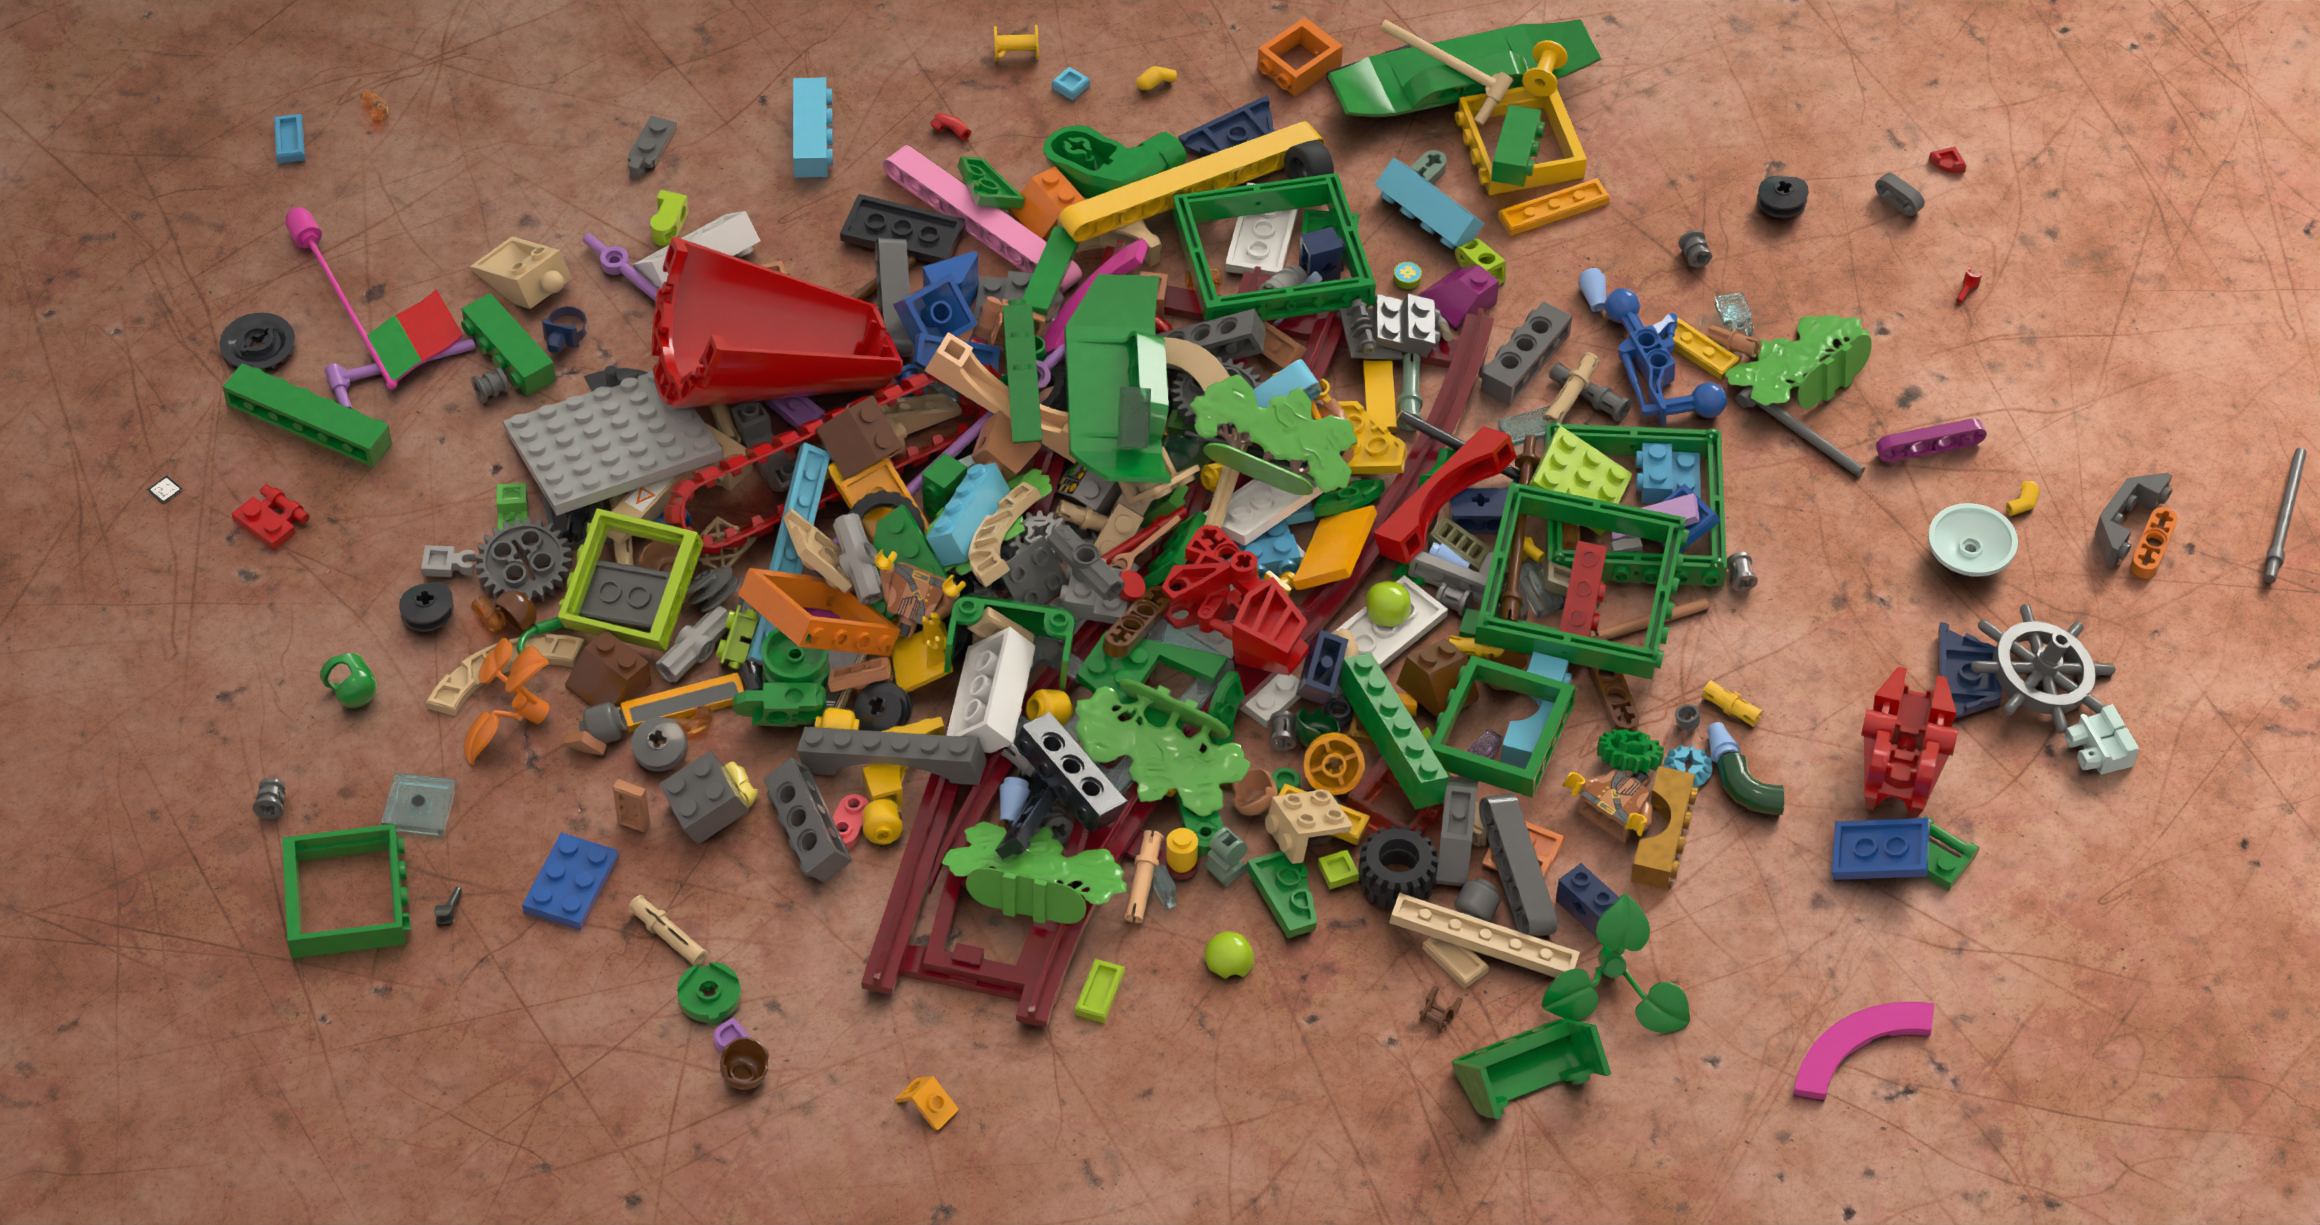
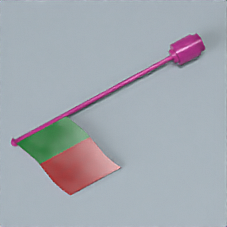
[285,207,463,390]

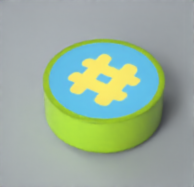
[1393,262,1422,289]

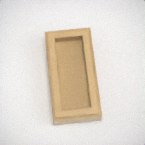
[1422,937,1489,989]

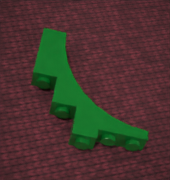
[1003,299,1042,444]

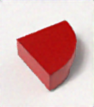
[1929,146,1967,173]

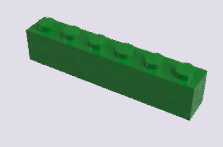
[222,363,392,468]
[1338,652,1449,809]

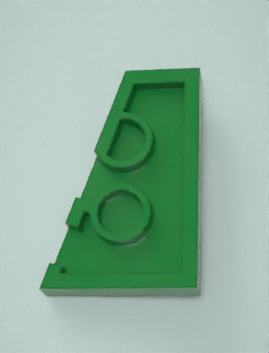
[957,156,1025,210]
[1143,510,1207,591]
[1245,850,1318,938]

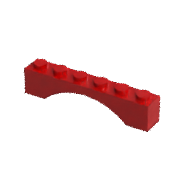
[1374,426,1517,564]

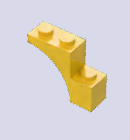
[862,717,945,807]

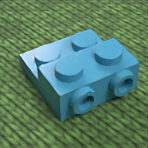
[1635,443,1701,503]
[1232,519,1301,579]

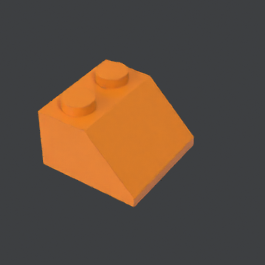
[1009,166,1085,242]

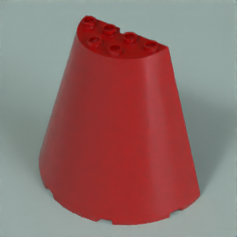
[652,236,903,409]

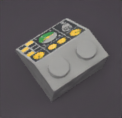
[1057,461,1122,516]

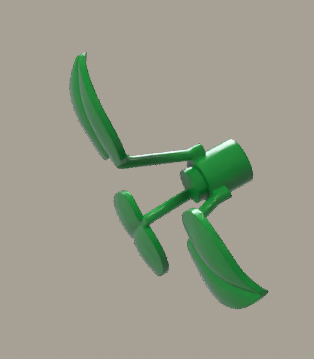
[1541,893,1691,1033]

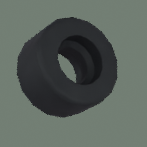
[1284,140,1334,180]

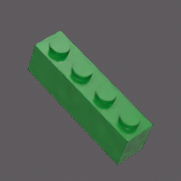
[461,293,556,396]

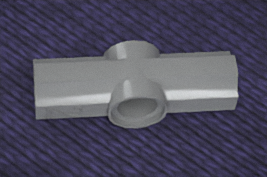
[833,513,883,605]
[655,606,729,683]

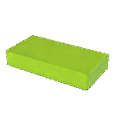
[1075,958,1125,1024]

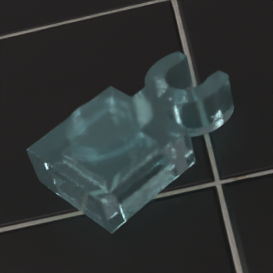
[1714,292,1753,336]

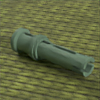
[1396,353,1423,431]

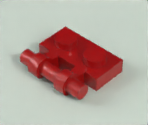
[231,484,310,551]

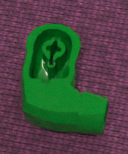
[1043,125,1187,199]

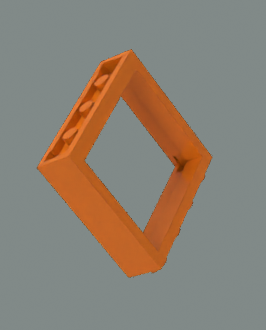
[738,568,901,656]

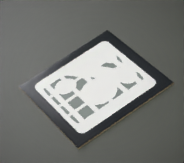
[147,475,183,504]

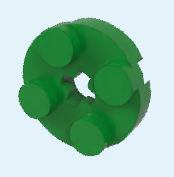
[677,962,741,1025]

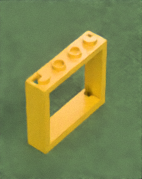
[1455,86,1587,195]

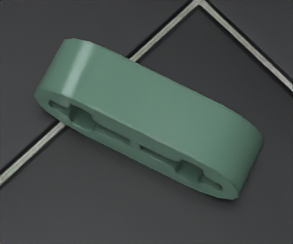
[1410,150,1447,184]

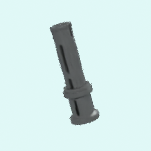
[1549,362,1632,422]

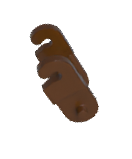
[1419,986,1463,1030]

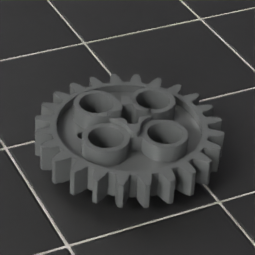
[1172,357,1264,436]
[475,517,573,603]

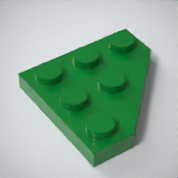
[870,504,949,621]

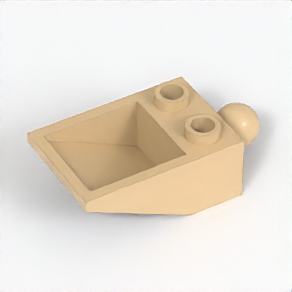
[470,236,573,309]

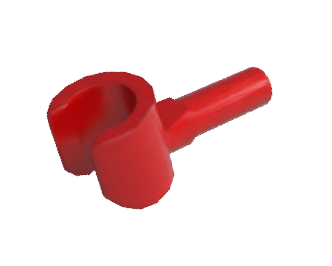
[1956,266,1983,303]
[958,394,984,416]

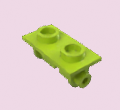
[716,605,759,670]

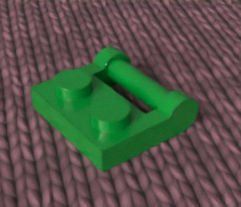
[1924,816,1980,890]

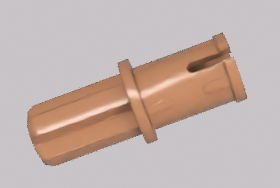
[1706,325,1762,358]

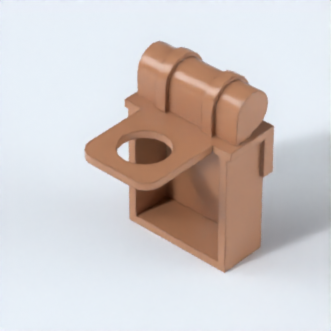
[973,296,1045,347]

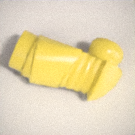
[725,761,758,808]

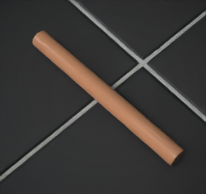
[1595,598,1709,640]

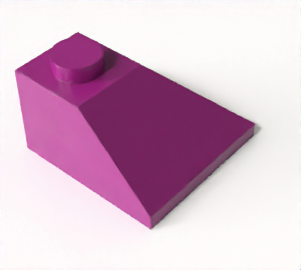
[1417,265,1499,331]

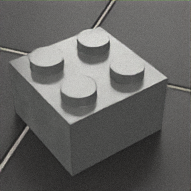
[659,750,750,844]

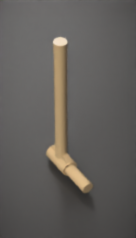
[1380,19,1513,126]

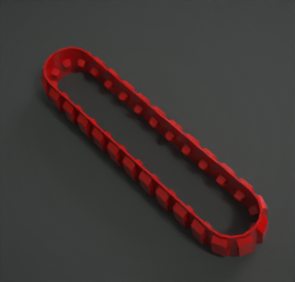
[664,364,1001,554]

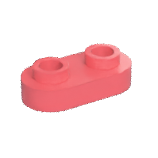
[832,794,869,850]

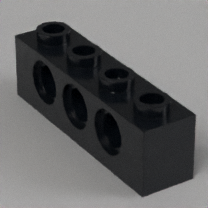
[1014,712,1127,833]

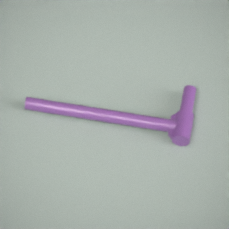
[325,338,475,409]

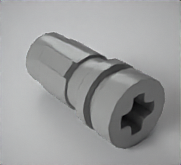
[1259,265,1307,291]

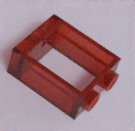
[1347,756,1444,837]

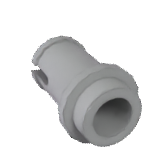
[1001,740,1037,778]

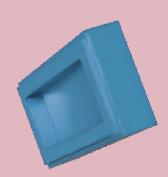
[274,114,305,163]

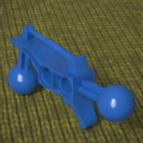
[1604,288,1727,427]

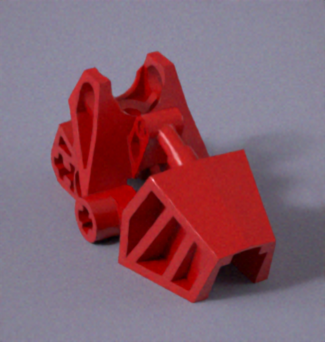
[1162,525,1309,676]
[1861,667,1958,819]

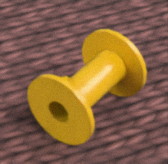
[994,24,1039,62]
[1522,40,1568,96]

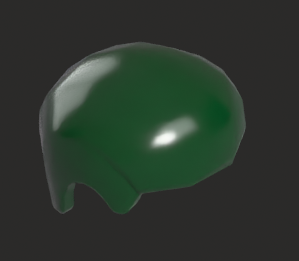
[1294,707,1341,747]

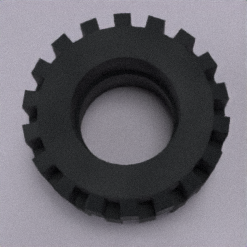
[1358,825,1438,911]

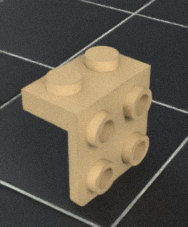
[1118,446,1201,505]
[1265,790,1352,864]

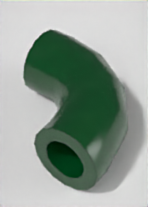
[1717,753,1784,815]

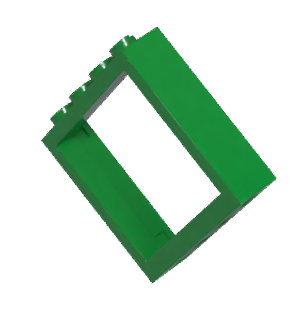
[1427,655,1575,798]
[282,824,411,958]

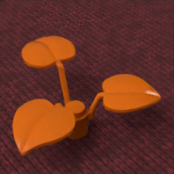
[464,638,550,766]

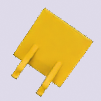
[892,612,953,693]

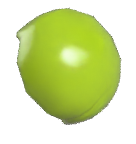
[1366,581,1411,627]
[1204,931,1255,979]

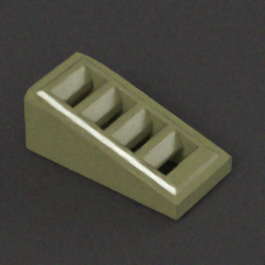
[1428,517,1494,572]

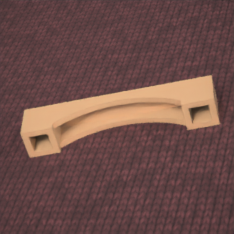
[924,332,1076,464]

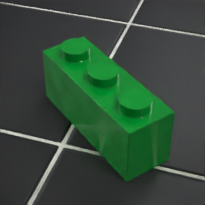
[1491,105,1545,187]

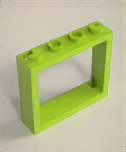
[558,508,704,652]

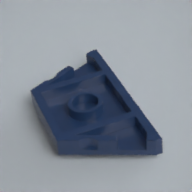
[1178,95,1275,157]
[1938,622,2002,718]

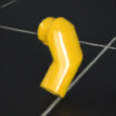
[1136,66,1177,90]
[2005,481,2040,516]

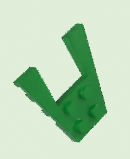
[1076,630,1228,731]

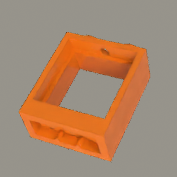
[1257,17,1343,96]

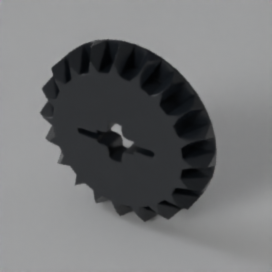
[219,313,295,372]

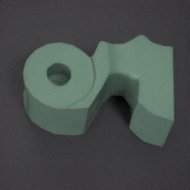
[1204,827,1247,887]

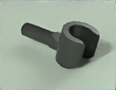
[434,887,462,924]

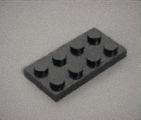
[840,194,965,263]

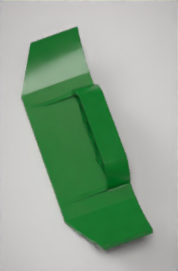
[1328,19,1603,117]
[1064,274,1172,483]

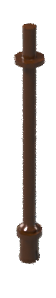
[1499,435,1541,622]

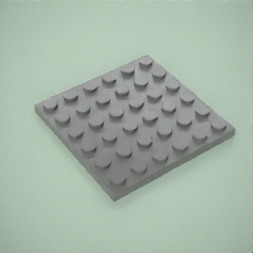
[503,370,724,516]

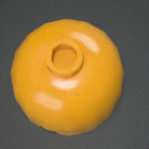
[1303,732,1365,796]

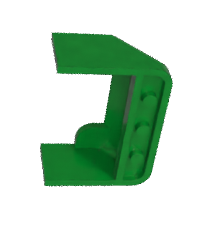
[944,594,1076,690]
[1451,1018,1611,1119]

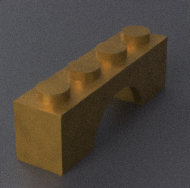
[1631,766,1699,890]

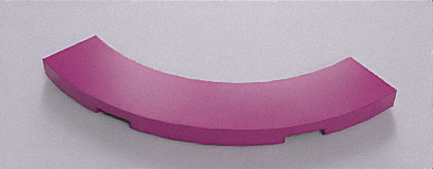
[1043,238,1148,358]
[1793,1002,1934,1100]

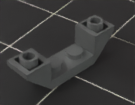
[731,401,797,492]
[2095,473,2173,568]
[1436,776,1478,887]

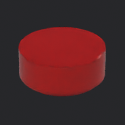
[1118,570,1145,602]

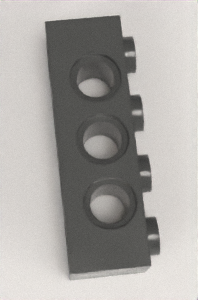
[1480,301,1572,406]
[1156,309,1266,377]
[763,758,852,882]

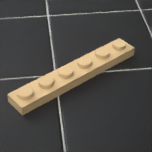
[1389,893,1580,978]

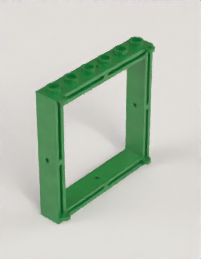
[1173,173,1376,321]
[1544,422,1727,586]
[1474,482,1689,680]

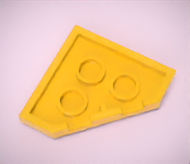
[1338,401,1407,474]

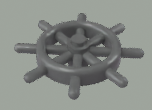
[1971,604,2116,734]

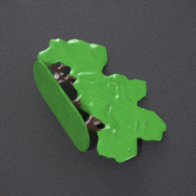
[1190,374,1357,495]

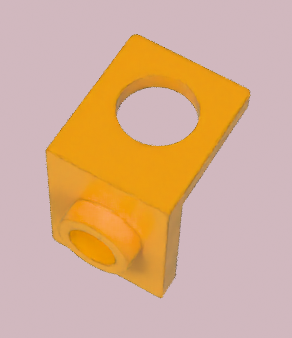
[895,1076,959,1130]

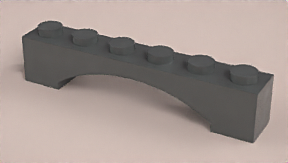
[797,727,987,785]

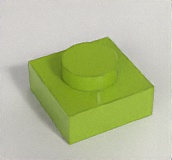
[1318,850,1359,889]

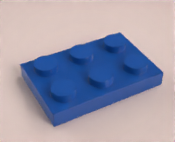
[1832,818,1930,880]
[522,832,619,930]

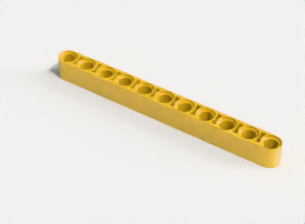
[1058,121,1325,242]

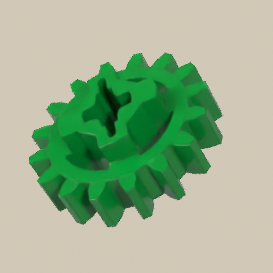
[1597,729,1664,774]

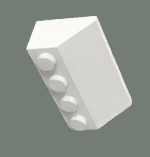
[632,211,760,288]
[946,627,1036,753]

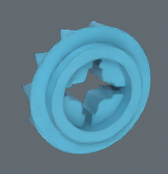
[1663,744,1713,787]

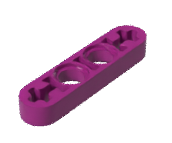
[1875,418,1987,462]

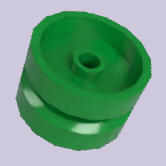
[761,628,830,688]

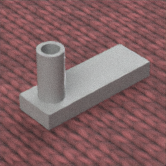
[1408,551,1494,603]

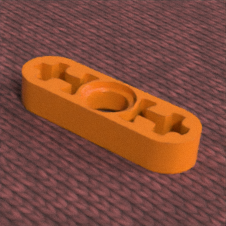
[2131,507,2178,578]

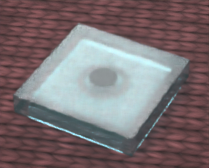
[381,773,457,836]

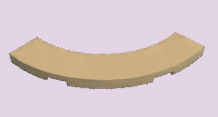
[1164,337,1230,393]
[968,482,1042,587]
[426,634,585,716]

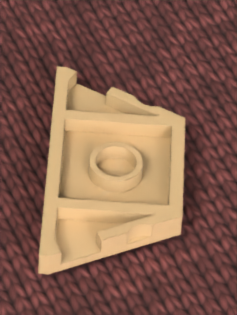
[783,508,855,593]

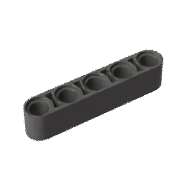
[875,238,913,357]
[1479,793,1557,937]

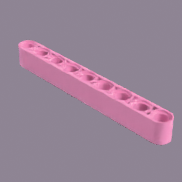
[883,145,1082,295]

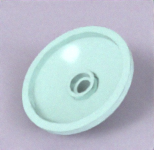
[1928,503,2018,576]

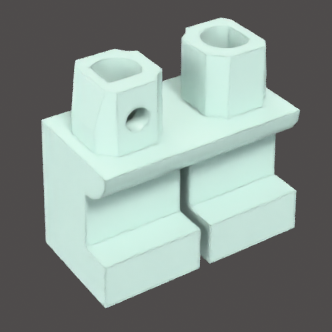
[2064,704,2139,775]

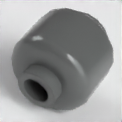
[579,702,627,744]
[1454,878,1501,922]

